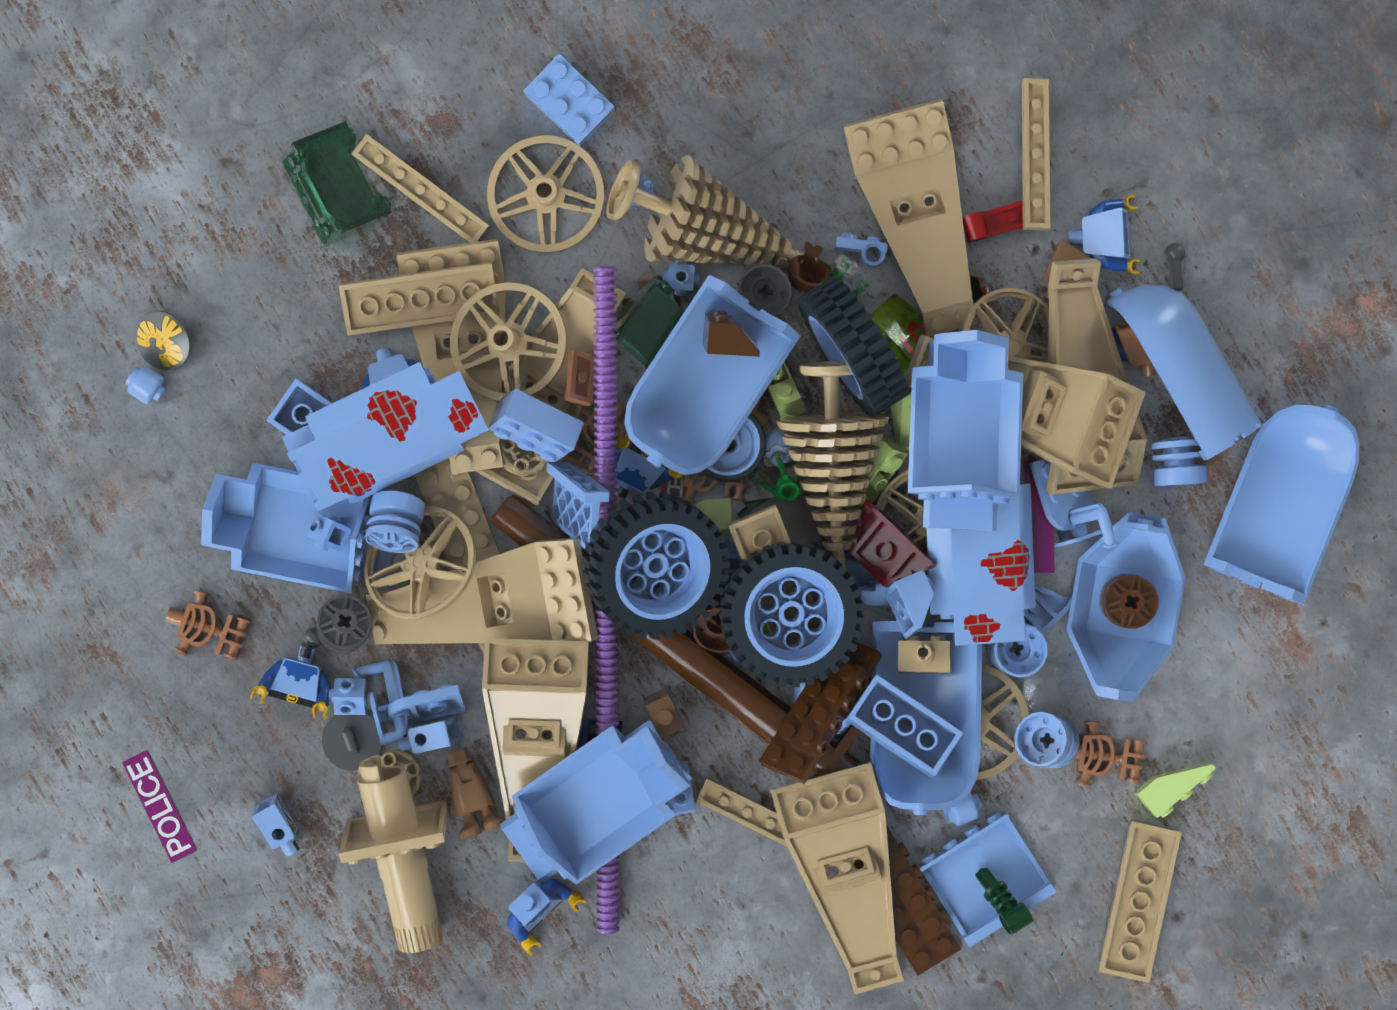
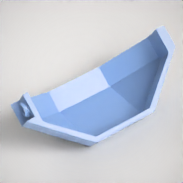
[1066,512,1186,702]

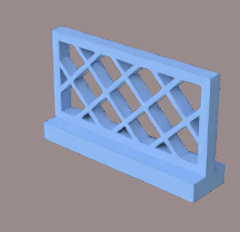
[546,461,610,549]

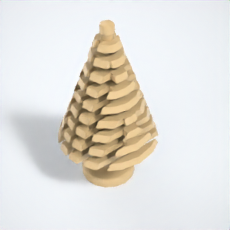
[606,155,804,266]
[776,361,889,566]

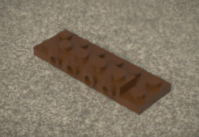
[759,641,882,784]
[854,825,961,976]

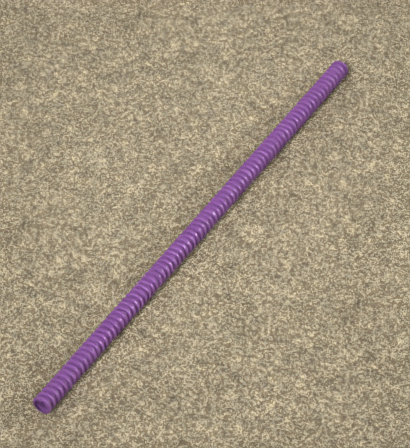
[593,266,620,934]

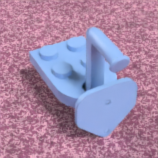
[1029,459,1118,548]
[352,660,467,746]

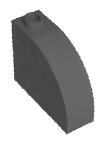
[740,490,828,548]

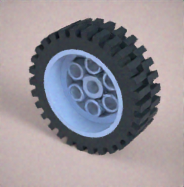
[797,276,909,417]
[582,492,730,640]
[719,541,865,687]

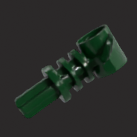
[975,868,1033,935]

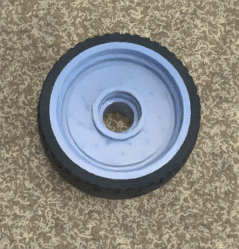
[701,413,767,482]

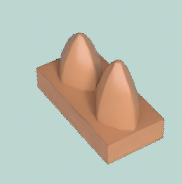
[565,349,596,406]

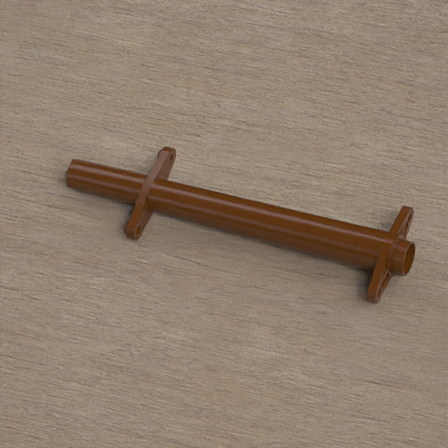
[491,495,861,780]

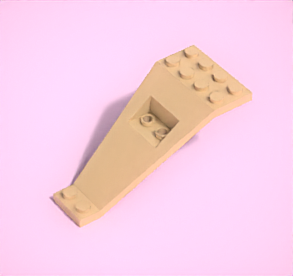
[476,268,626,506]

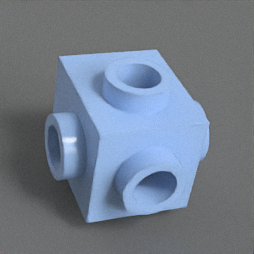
[663,259,700,297]
[305,512,352,552]
[329,678,368,715]

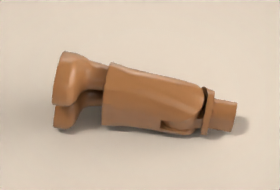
[447,747,505,840]

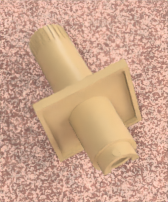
[339,754,449,953]

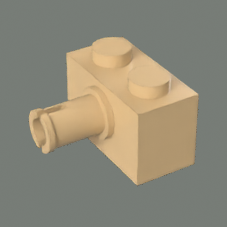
[898,636,951,673]

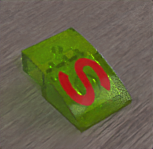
[870,293,934,372]

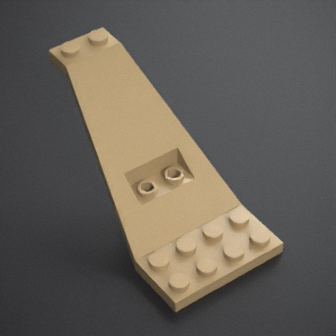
[843,99,978,337]
[397,239,506,474]
[1046,258,1147,495]
[905,335,1146,489]
[365,538,598,644]
[482,638,589,862]
[770,762,904,995]

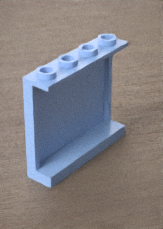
[918,811,1056,947]

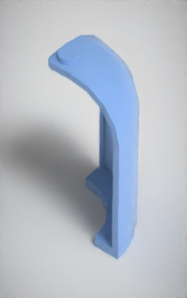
[625,275,801,475]
[1105,284,1263,460]
[1203,404,1360,606]
[870,621,982,815]

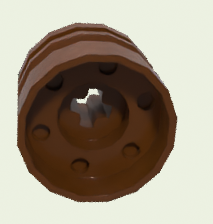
[1099,574,1158,629]
[693,584,731,653]

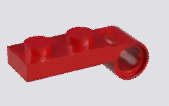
[962,201,1023,243]

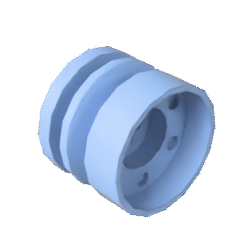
[1151,436,1209,487]
[365,491,425,553]
[987,624,1048,677]
[1014,712,1079,769]

